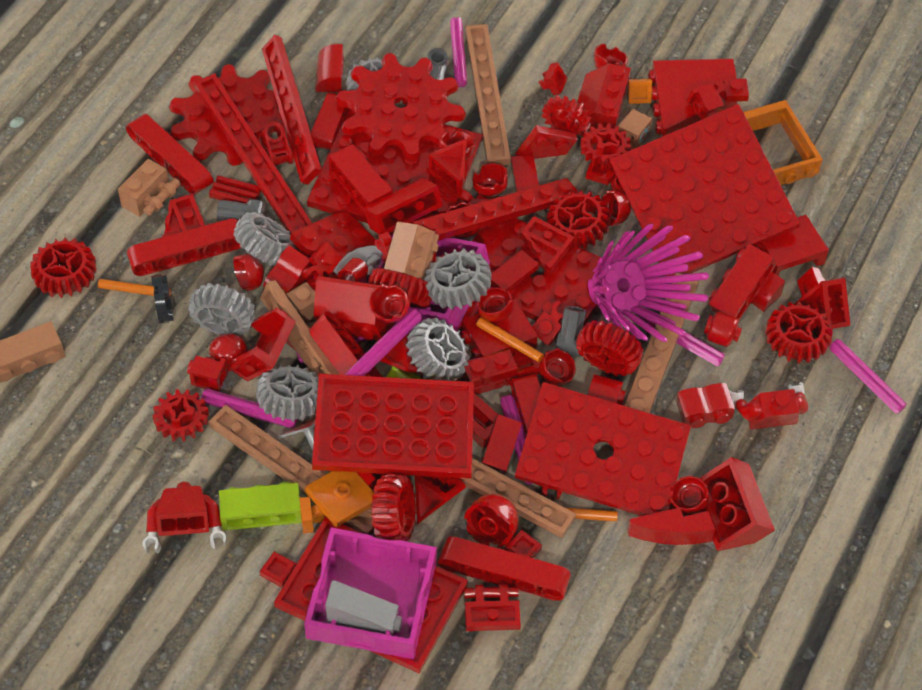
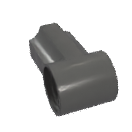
[428,48,448,80]
[216,199,267,221]
[556,306,586,357]

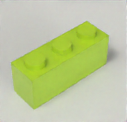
[219,482,302,531]

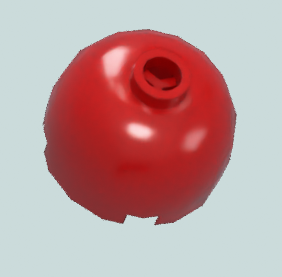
[464,494,518,548]

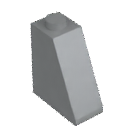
[325,581,403,636]

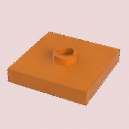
[305,471,374,528]

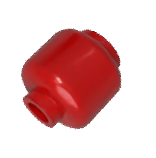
[704,312,742,347]

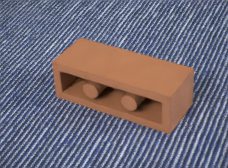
[0,321,66,382]

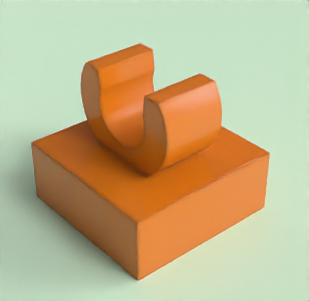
[628,79,652,104]
[299,497,325,534]

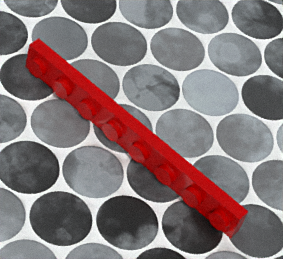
[262,34,322,185]
[413,178,579,241]

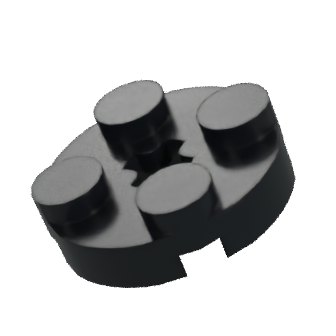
[151,274,174,324]

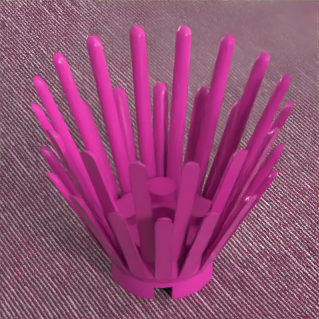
[588,224,709,342]

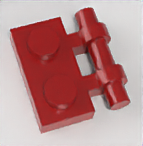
[464,584,521,631]

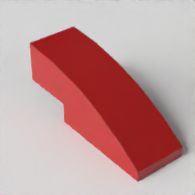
[627,508,715,545]

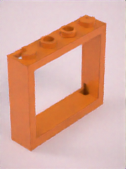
[743,100,823,185]

